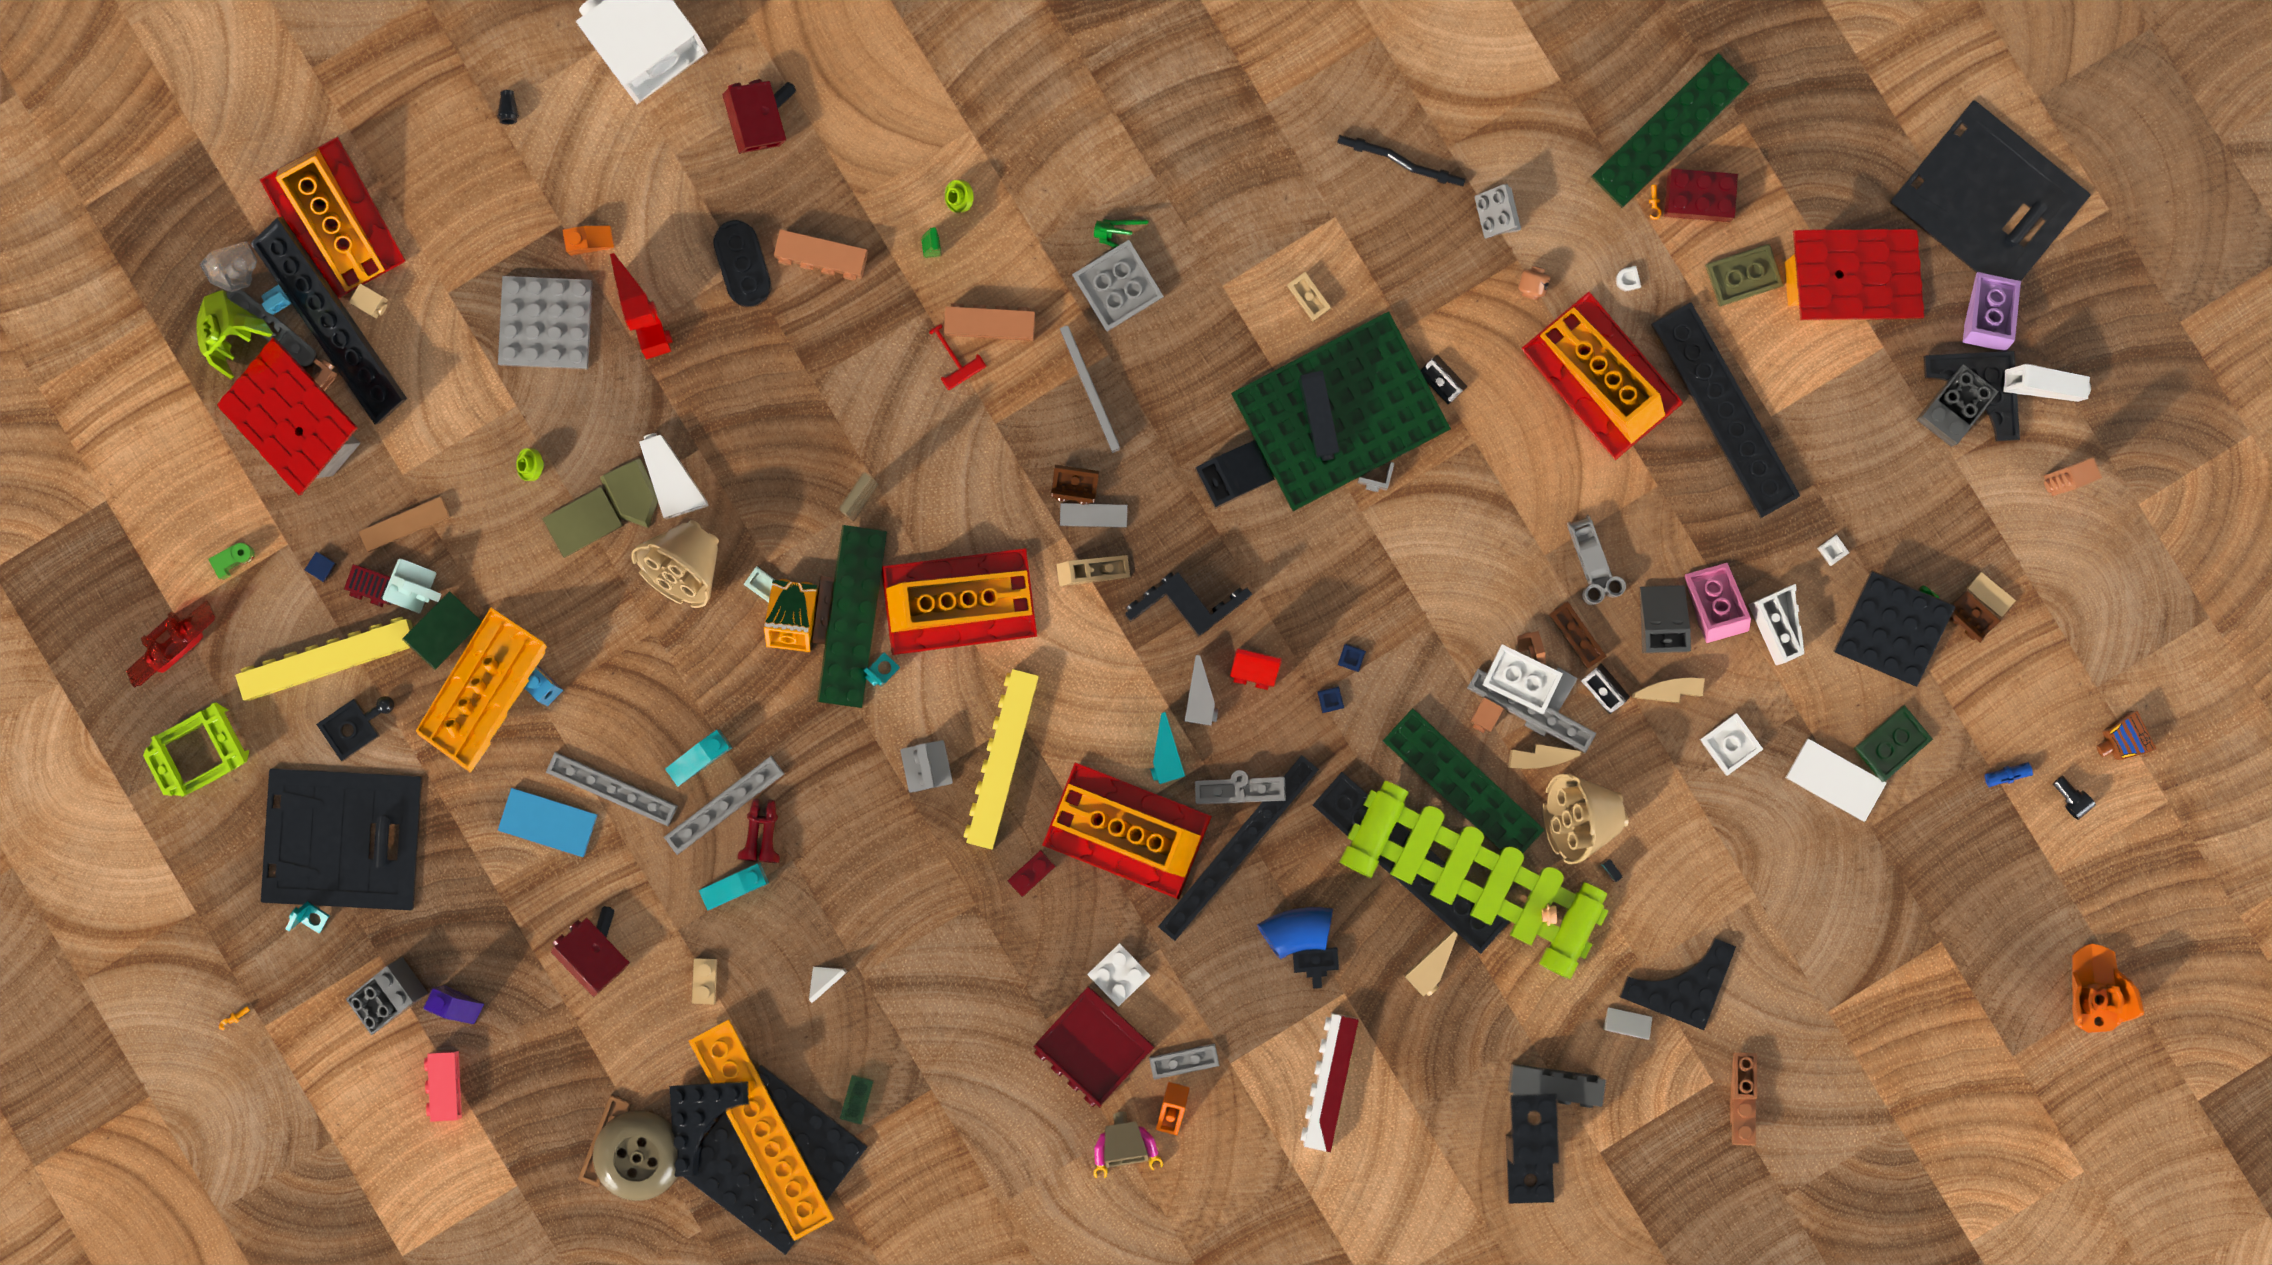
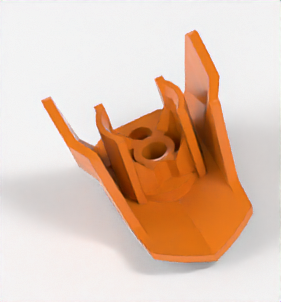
[2072,943,2144,1033]

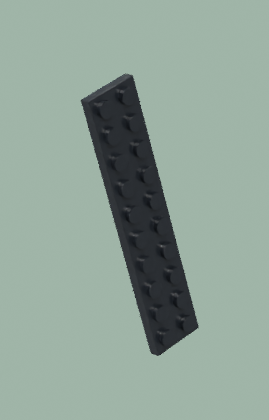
[251,217,407,425]
[1651,302,1800,518]
[1312,772,1510,954]

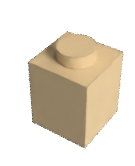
[349,284,388,319]

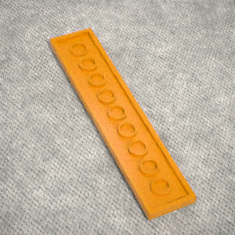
[689,1019,835,1241]

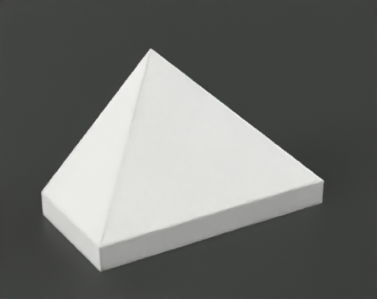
[809,967,847,1003]

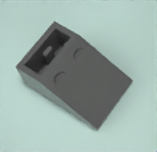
[1916,364,1999,447]
[1640,585,1691,654]
[346,957,428,1035]

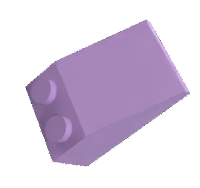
[1963,272,2021,351]

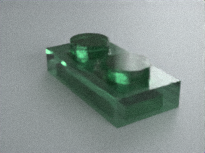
[839,1074,874,1125]

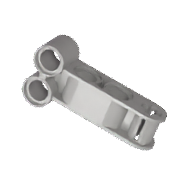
[1567,515,1626,605]

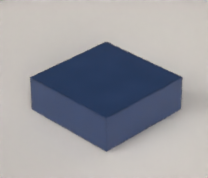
[305,551,337,582]
[1337,644,1366,672]
[1317,687,1344,713]

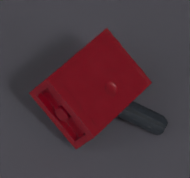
[722,79,796,154]
[551,906,630,997]

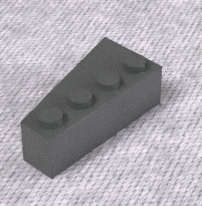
[1508,1064,1606,1108]

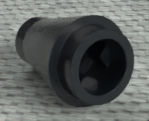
[497,90,519,125]

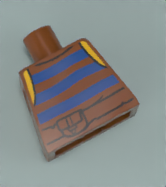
[2096,711,2156,760]

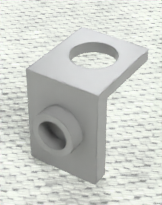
[1357,462,1394,492]

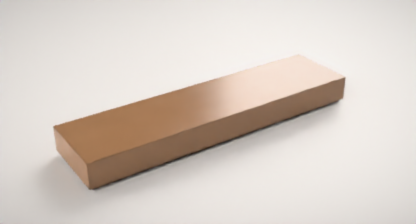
[359,496,451,552]
[578,1094,632,1187]

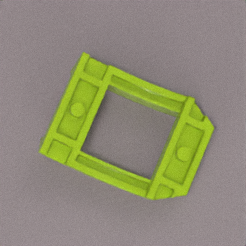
[143,702,249,797]

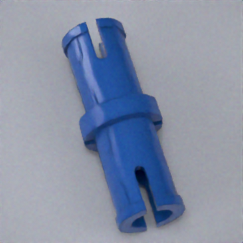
[1984,762,2033,787]

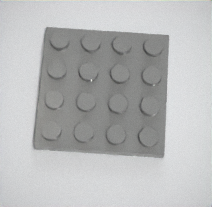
[498,276,593,369]

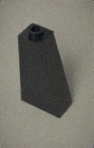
[1299,370,1339,461]

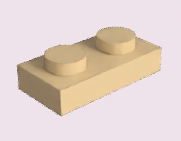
[1287,272,1331,322]
[692,958,717,1004]

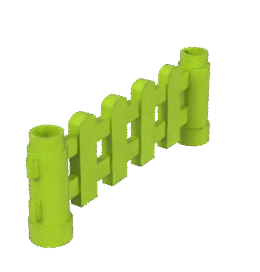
[1339,780,1608,980]

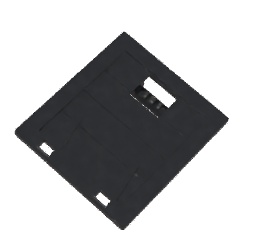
[1890,100,2091,281]
[261,769,422,910]

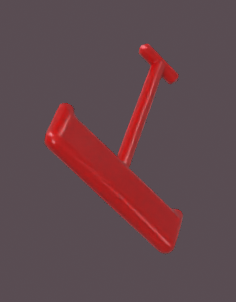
[929,324,986,390]

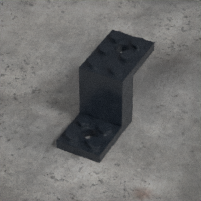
[1125,572,1252,638]
[1506,1094,1559,1204]

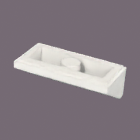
[1603,1007,1652,1040]

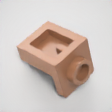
[313,358,338,391]
[1517,631,1546,665]

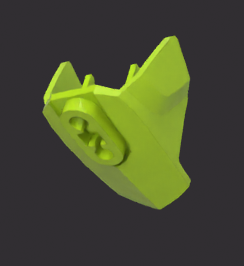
[197,290,273,379]

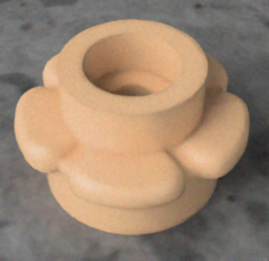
[1542,904,1557,926]

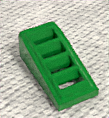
[921,227,941,258]

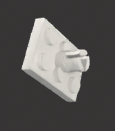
[1482,645,1563,714]

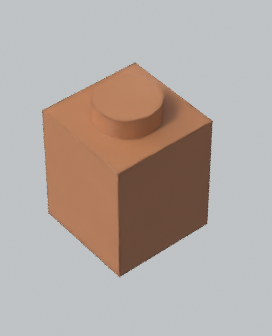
[1470,697,1504,734]

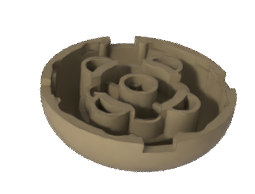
[593,1110,678,1201]

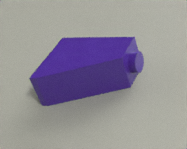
[423,985,484,1024]

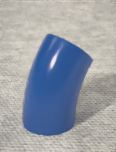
[1257,907,1333,959]

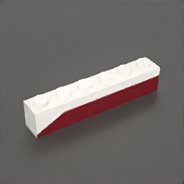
[1300,1012,1359,1153]

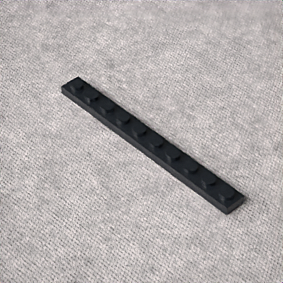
[1158,755,1319,941]

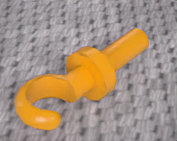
[1649,185,1662,220]
[219,1006,250,1030]

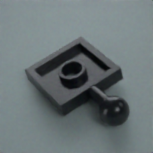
[316,696,394,761]

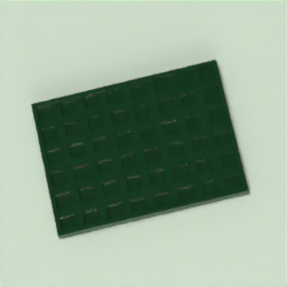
[1231,311,1451,512]

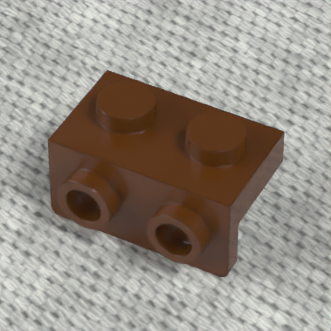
[1050,465,1099,505]
[1950,589,2001,643]

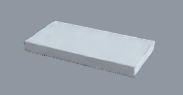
[1785,739,1886,822]

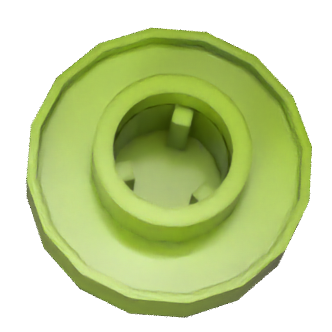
[945,180,974,213]
[516,448,544,481]

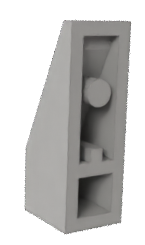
[1185,655,1218,726]

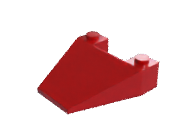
[610,253,673,359]

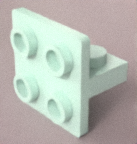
[383,558,441,613]

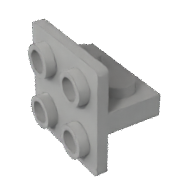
[1475,184,1521,238]
[900,740,953,793]

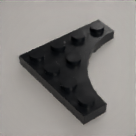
[1923,351,2020,442]
[1619,938,1736,1030]
[669,1082,749,1177]

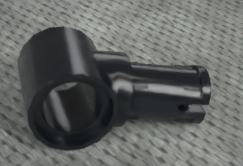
[2053,776,2096,820]

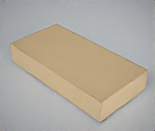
[1966,572,2016,618]

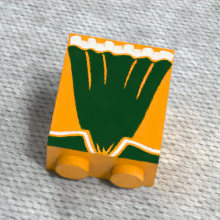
[764,579,818,652]

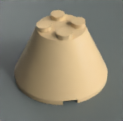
[631,520,719,608]
[1543,774,1629,864]

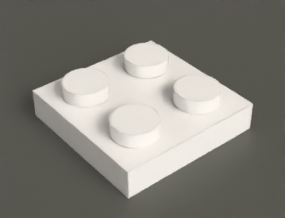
[1699,713,1763,776]
[1087,943,1151,1007]

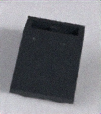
[1195,440,1275,509]

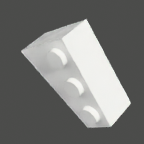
[1748,584,1804,665]

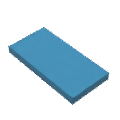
[498,788,598,857]

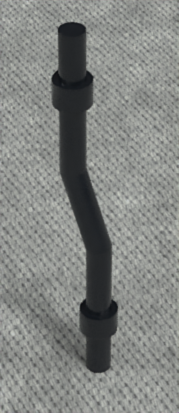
[1337,135,1466,187]

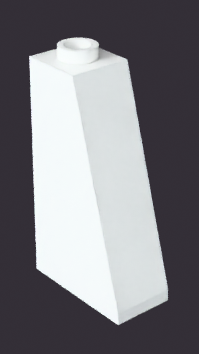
[2004,364,2091,402]
[639,433,709,520]

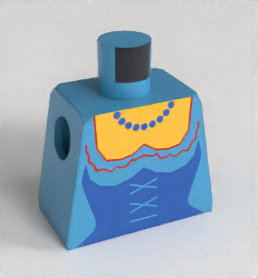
[524,665,564,706]

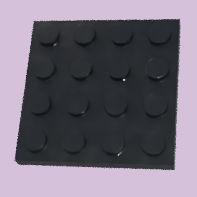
[1833,570,1955,687]

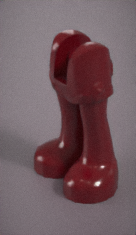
[737,798,780,863]

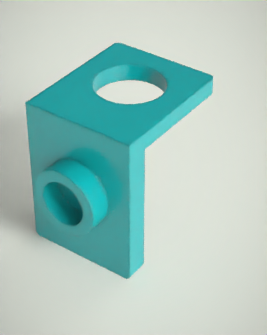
[864,652,900,687]
[286,901,330,933]

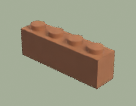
[774,229,868,281]
[944,303,1035,341]
[2044,457,2102,496]

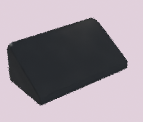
[1420,355,1467,405]
[1581,664,1630,714]

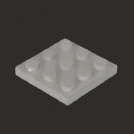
[1072,240,1164,332]

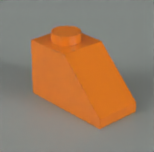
[563,226,614,256]
[1156,1082,1190,1135]

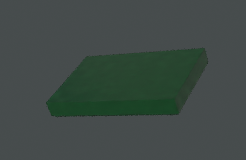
[402,591,482,670]
[1854,705,1933,782]

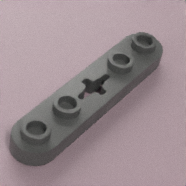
[226,288,317,367]

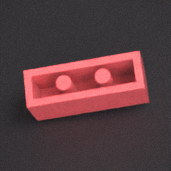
[424,1051,462,1122]

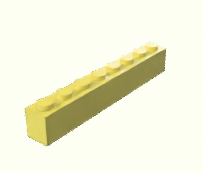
[235,617,413,701]
[964,669,1039,850]

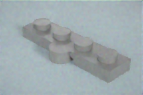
[1195,770,1286,804]

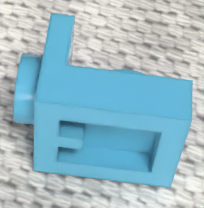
[261,285,292,315]

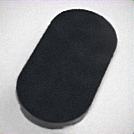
[713,220,771,307]

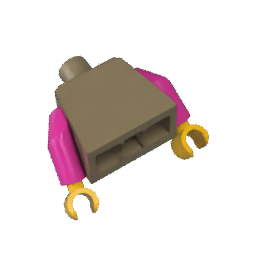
[1094,1112,1163,1178]

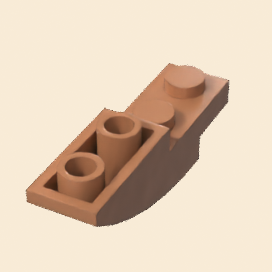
[1730,1052,1757,1146]

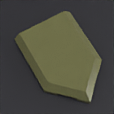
[600,459,658,528]

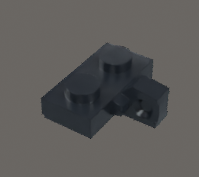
[1292,947,1339,989]

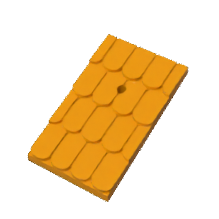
[416,607,547,773]

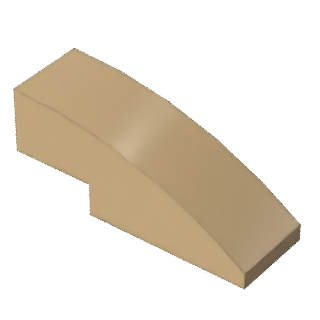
[1632,678,1705,703]
[1508,744,1581,769]

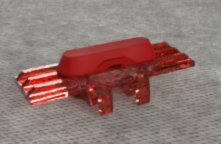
[126,600,216,688]

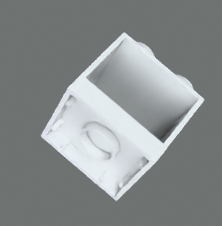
[576,0,708,104]

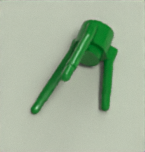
[1094,219,1149,248]

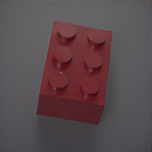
[1664,168,1738,222]

